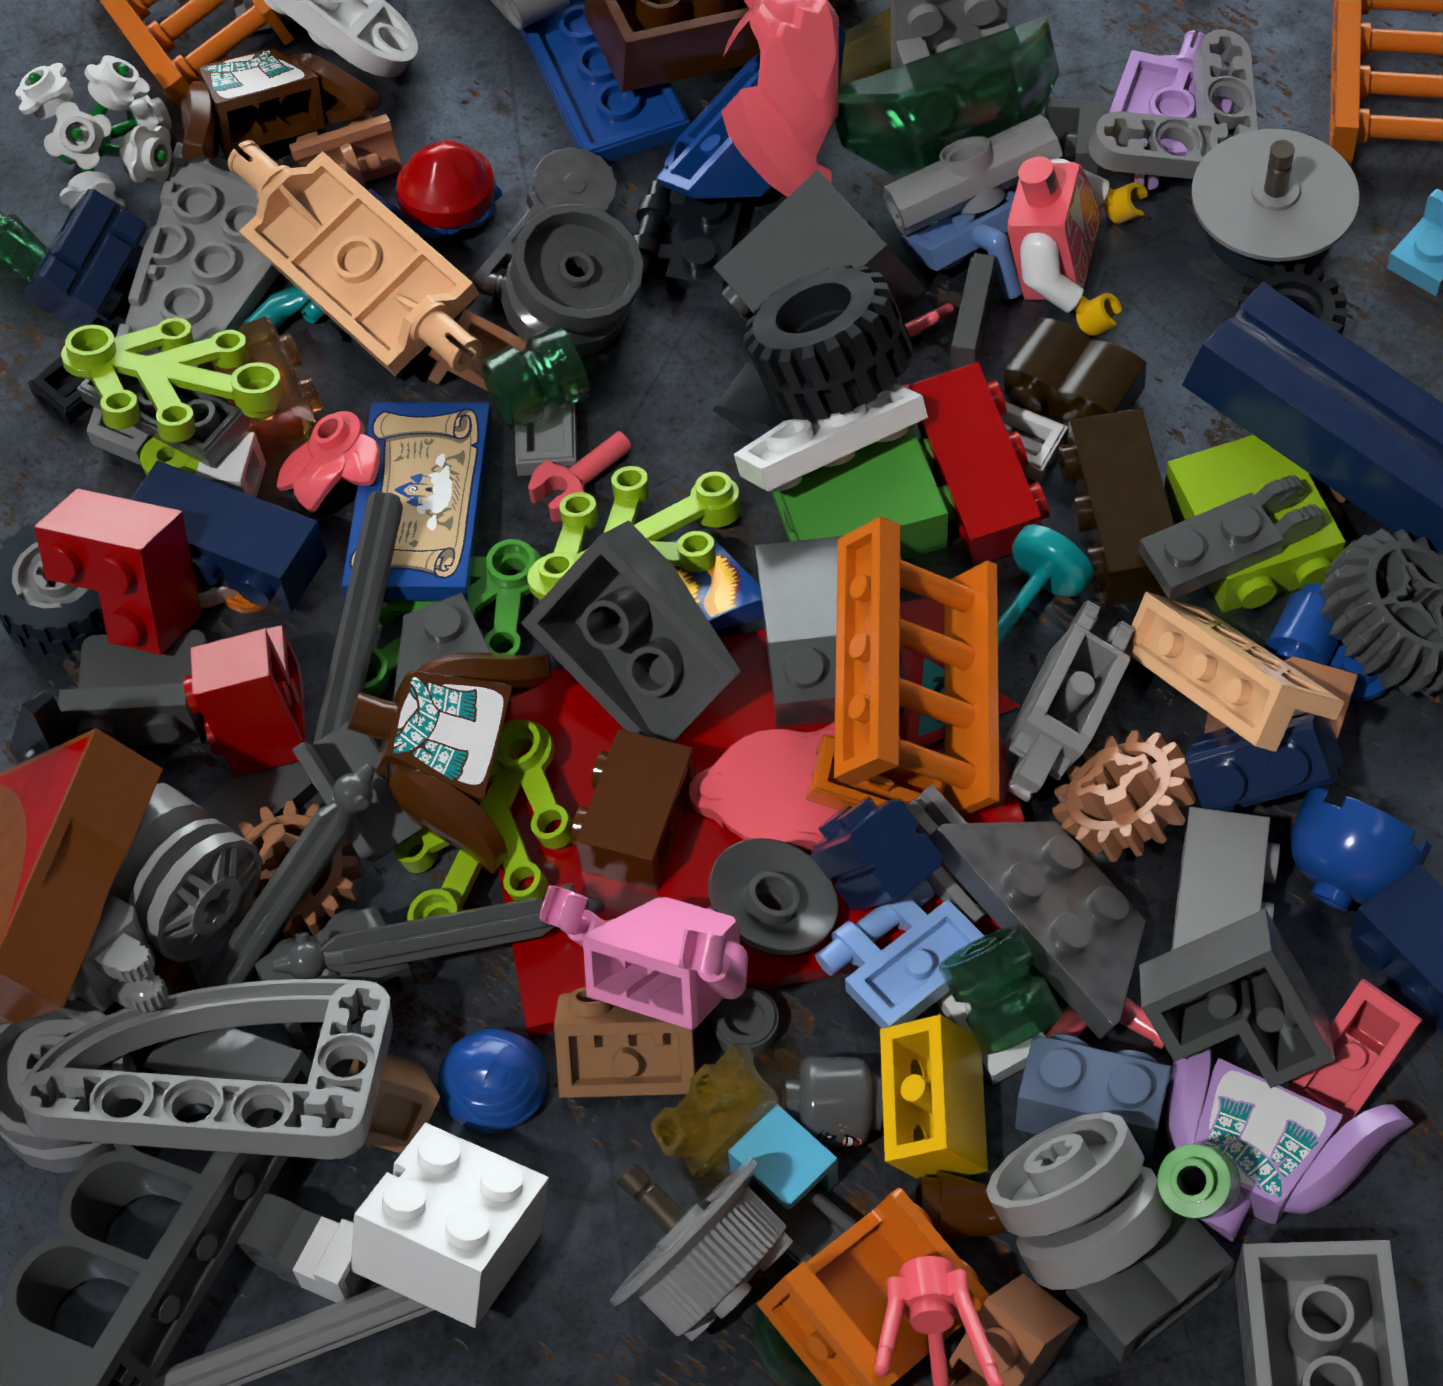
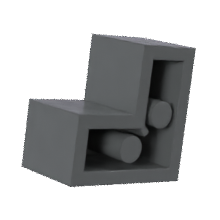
[1139,908,1335,1088]

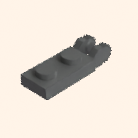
[1138,475,1325,600]

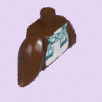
[181,49,380,163]
[347,652,552,874]

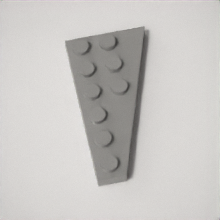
[87,142,280,466]

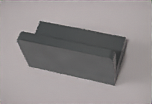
[292,721,425,862]

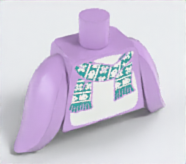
[1164,1046,1414,1242]

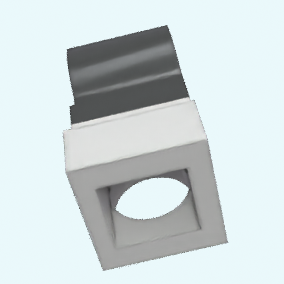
[234,1193,365,1303]

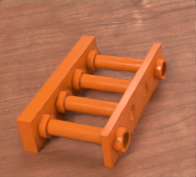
[99,0,294,109]
[1329,0,1443,166]
[834,516,1000,817]

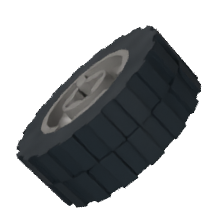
[0,518,107,656]

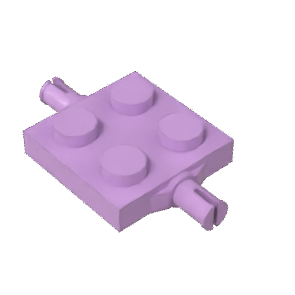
[1109,30,1235,190]

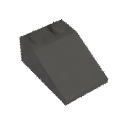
[521,520,741,743]
[755,536,904,728]

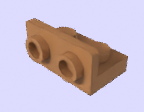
[554,987,696,1098]

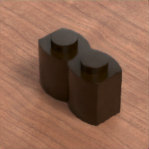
[1004,317,1146,429]

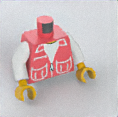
[1007,156,1148,336]

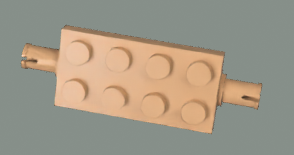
[228,140,482,376]

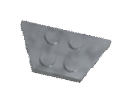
[929,821,1146,1039]

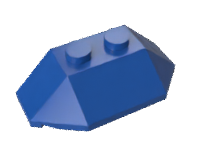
[657,25,846,199]

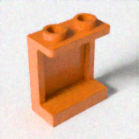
[757,1188,990,1386]

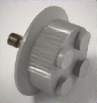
[609,1157,793,1341]

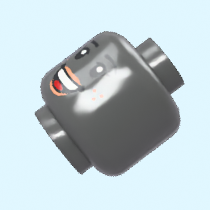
[781,1056,883,1148]

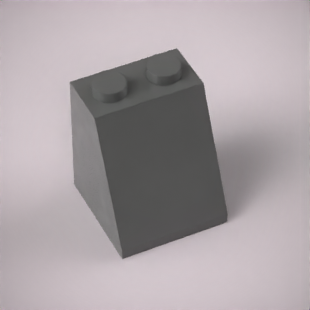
[714,169,927,318]

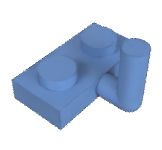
[901,189,1022,299]

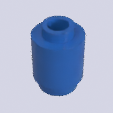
[1265,583,1340,666]

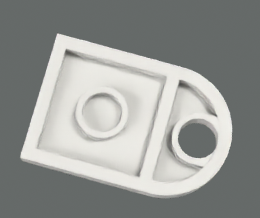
[264,0,418,77]

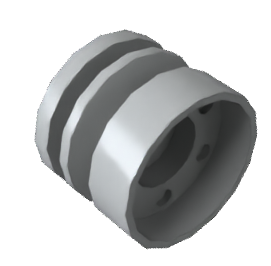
[109,783,262,962]

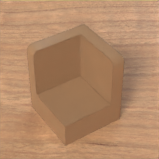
[341,1053,440,1153]

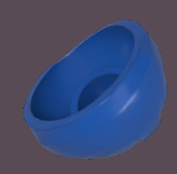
[437,1028,549,1134]

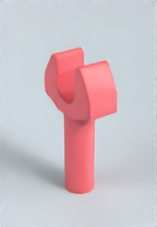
[528,431,632,522]

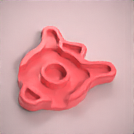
[689,721,840,851]

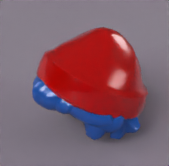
[395,140,502,240]

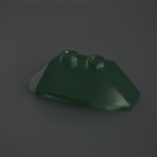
[834,16,1060,179]

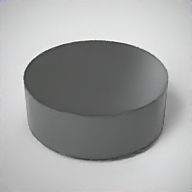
[711,987,780,1058]

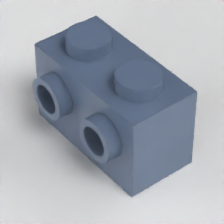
[1015,1034,1171,1161]

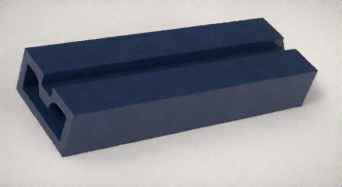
[1182,282,1443,553]

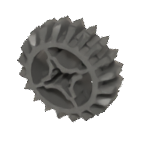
[1319,528,1443,697]

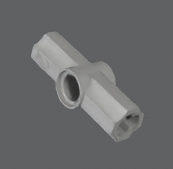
[883,114,1063,236]

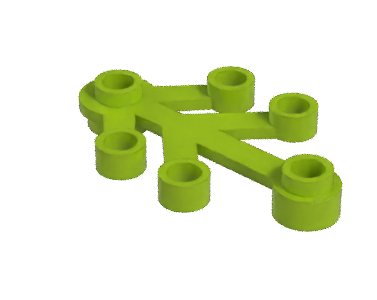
[61,317,283,443]
[527,466,741,601]
[393,719,573,921]

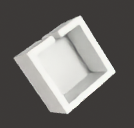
[350,1122,549,1328]

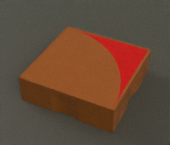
[0,728,163,1024]

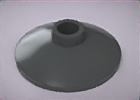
[708,838,838,955]

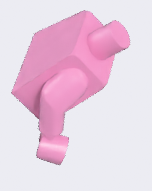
[539,885,748,1030]

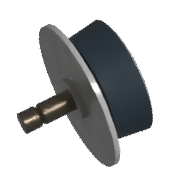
[1191,129,1359,277]

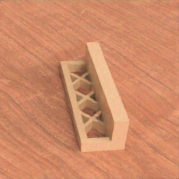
[1124,592,1345,752]

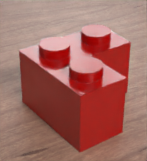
[34,488,202,655]
[183,625,308,777]

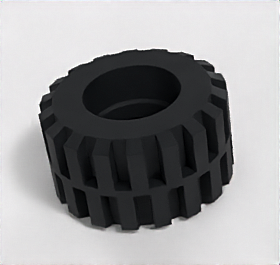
[743,265,913,420]

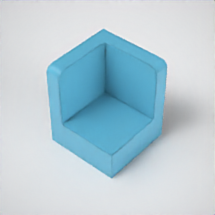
[728,1104,839,1209]

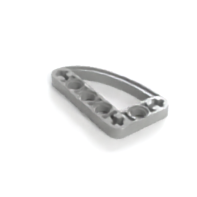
[20,979,393,1160]

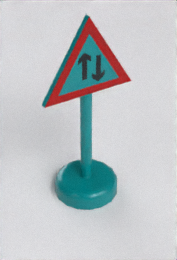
[907,524,1094,748]

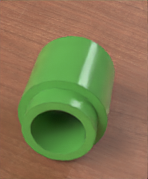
[1157,1144,1241,1219]

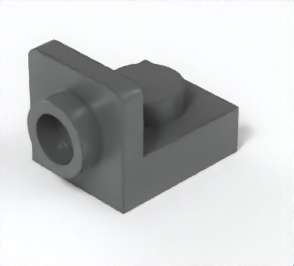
[1045,98,1104,175]

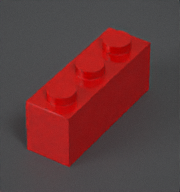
[909,362,1050,567]

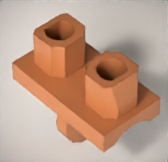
[289,114,402,188]

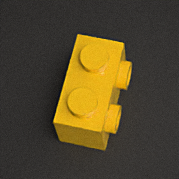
[880,1014,988,1179]

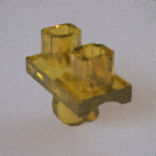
[651,1044,779,1177]

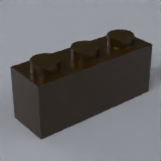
[1058,408,1174,606]

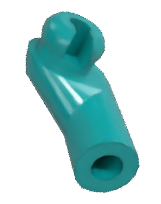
[243,286,325,344]

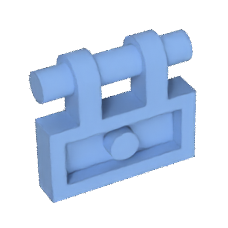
[815,879,993,1029]

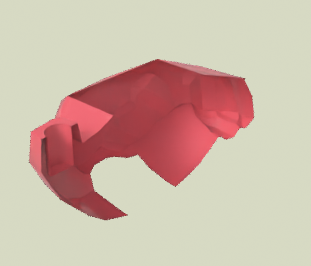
[721,0,839,197]

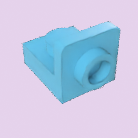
[1387,189,1443,297]

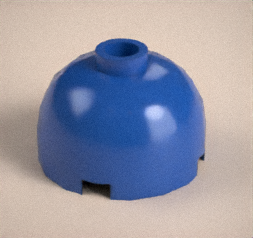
[1291,788,1432,912]

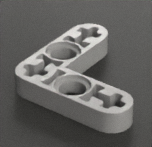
[1088,29,1258,179]

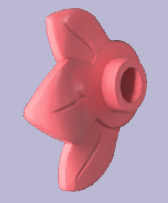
[277,411,380,513]

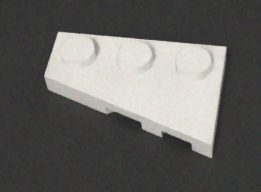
[734,383,928,491]

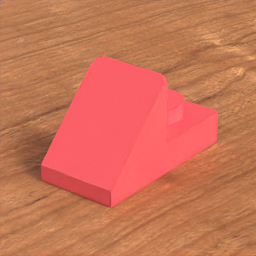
[1287,979,1423,1129]

